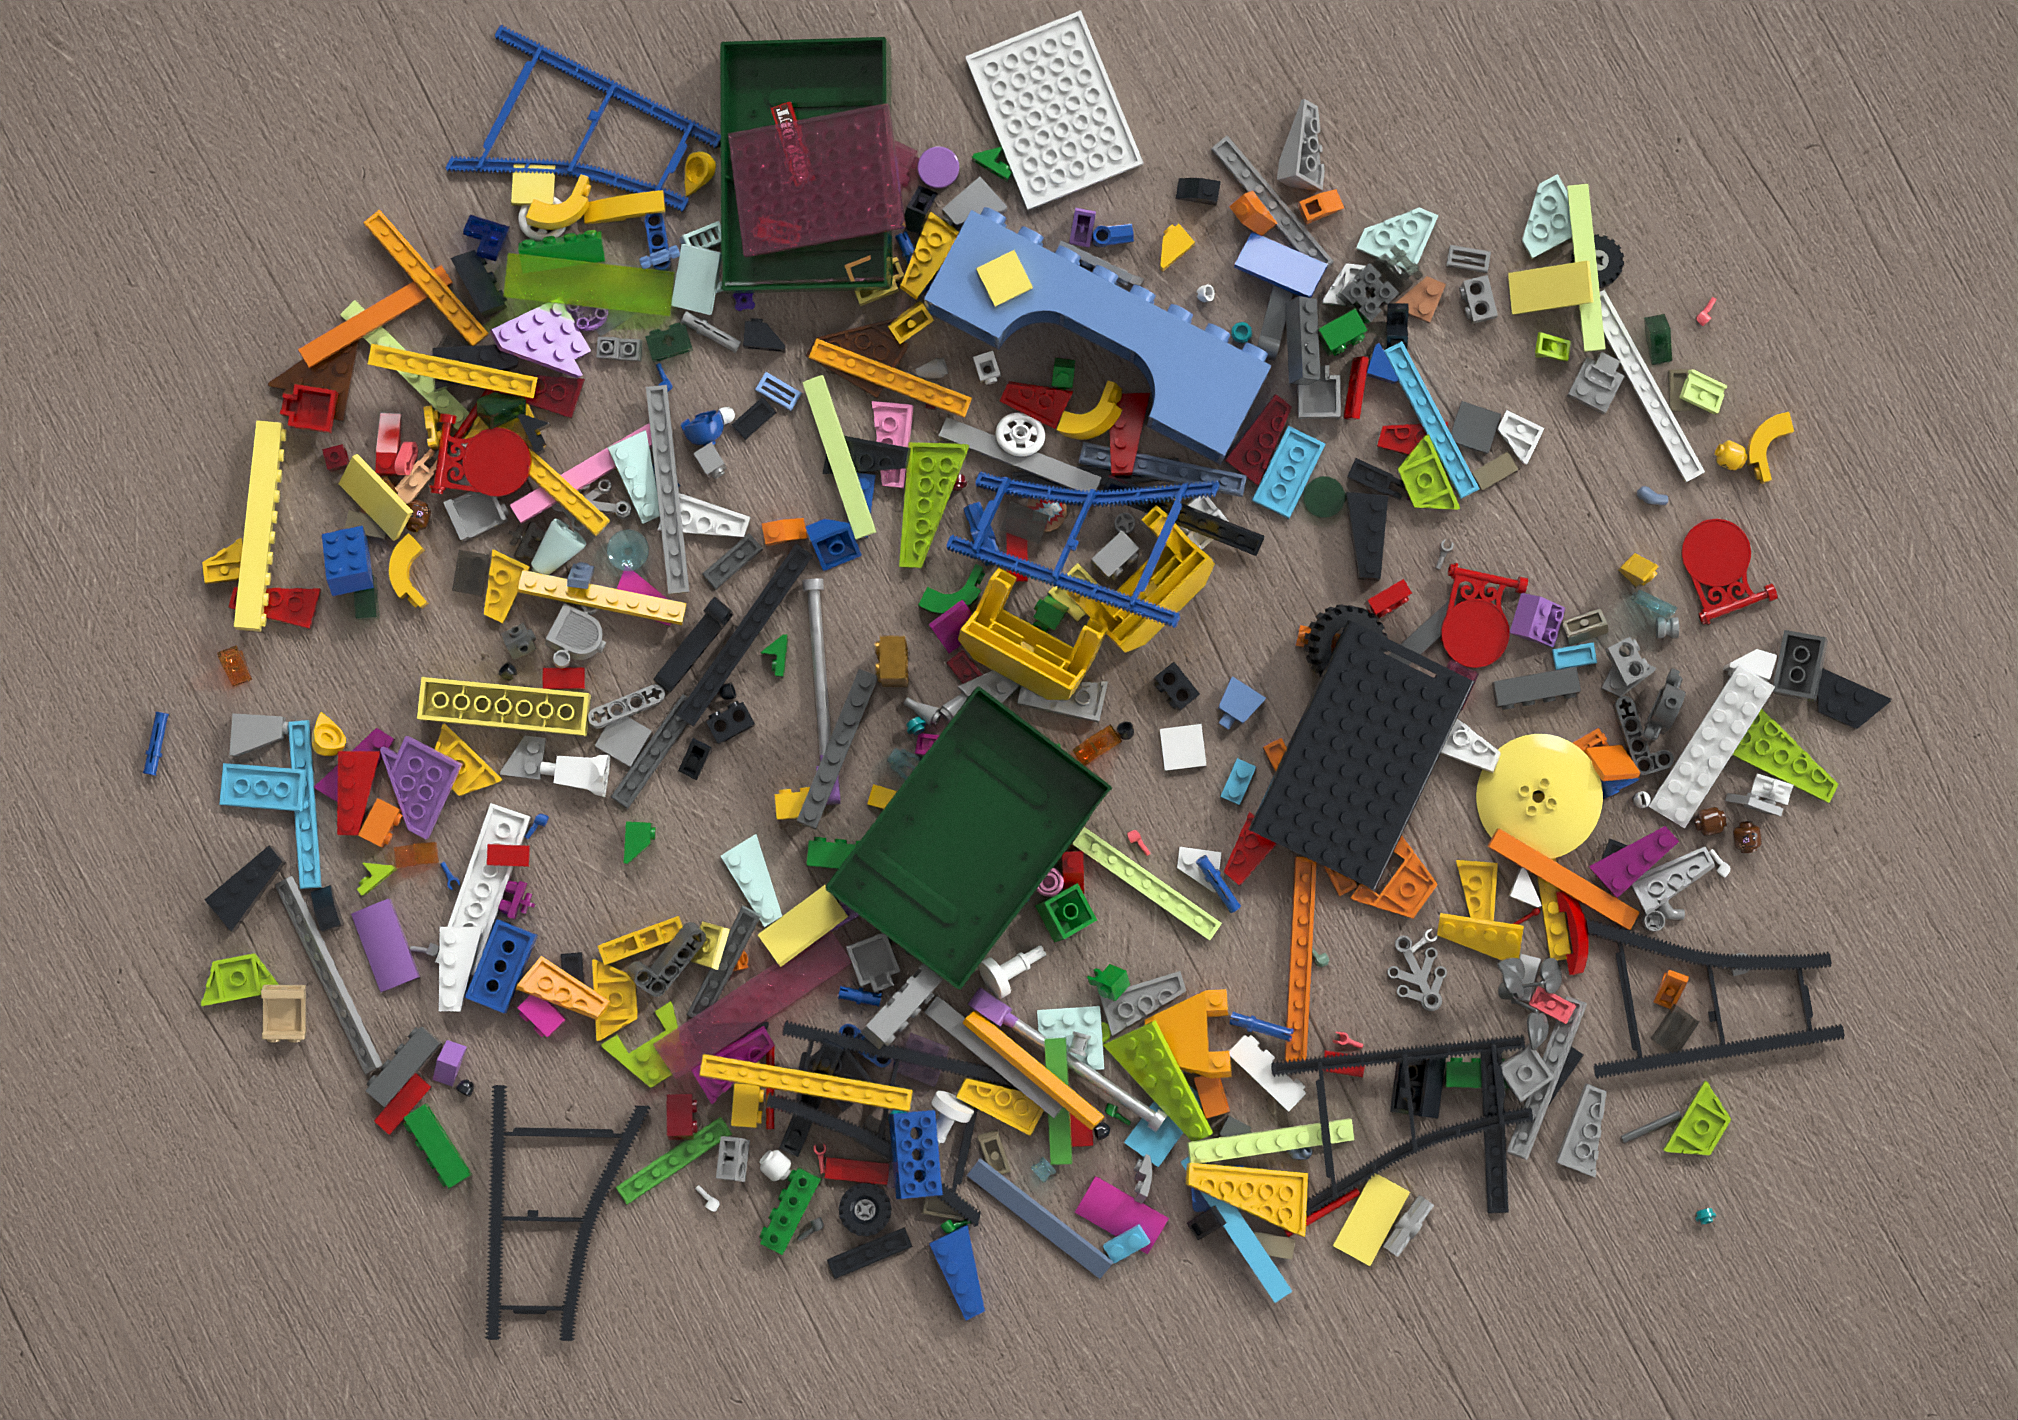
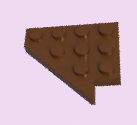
[806,318,910,399]
[268,339,359,422]

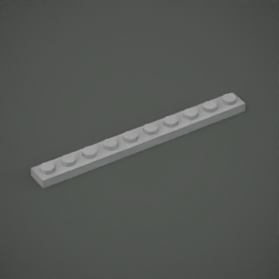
[646,385,690,595]
[275,876,382,1074]

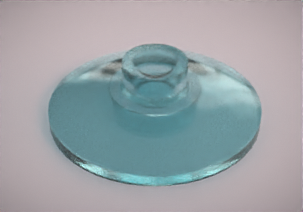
[607,529,649,571]

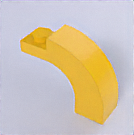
[526,174,591,230]
[1057,381,1122,440]
[1746,412,1794,484]
[389,533,429,609]

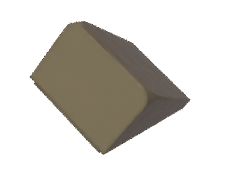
[977,1129,1011,1175]

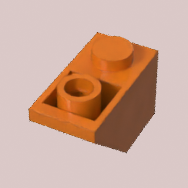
[1298,189,1344,225]

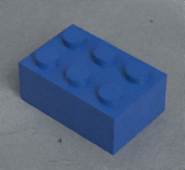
[322,525,374,596]

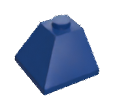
[805,519,862,571]

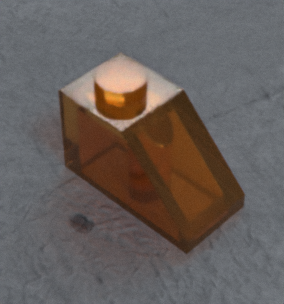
[1072,724,1122,766]

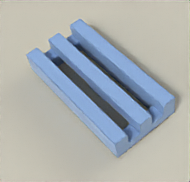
[755,372,802,411]

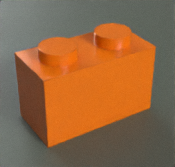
[358,798,403,847]

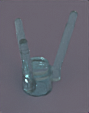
[887,748,923,780]

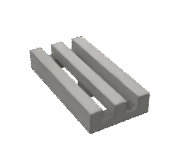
[1446,245,1491,273]

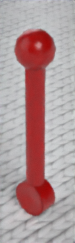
[1513,908,1540,925]

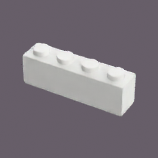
[1229,1035,1306,1111]

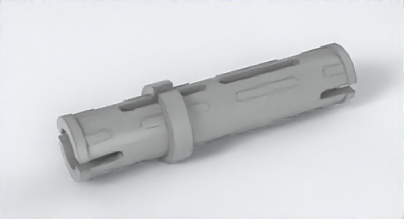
[680,311,742,353]

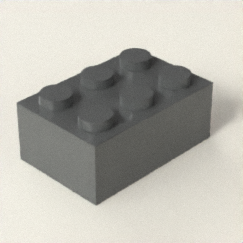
[1772,630,1828,702]

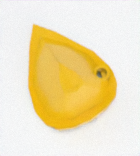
[685,151,716,196]
[312,712,346,756]

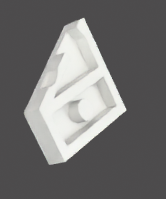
[1177,847,1221,893]

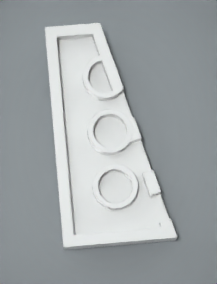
[658,493,751,538]
[439,927,483,1011]

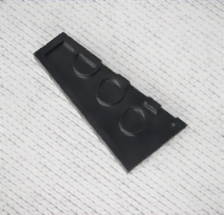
[822,436,911,475]

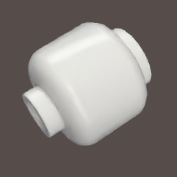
[759,1150,791,1181]

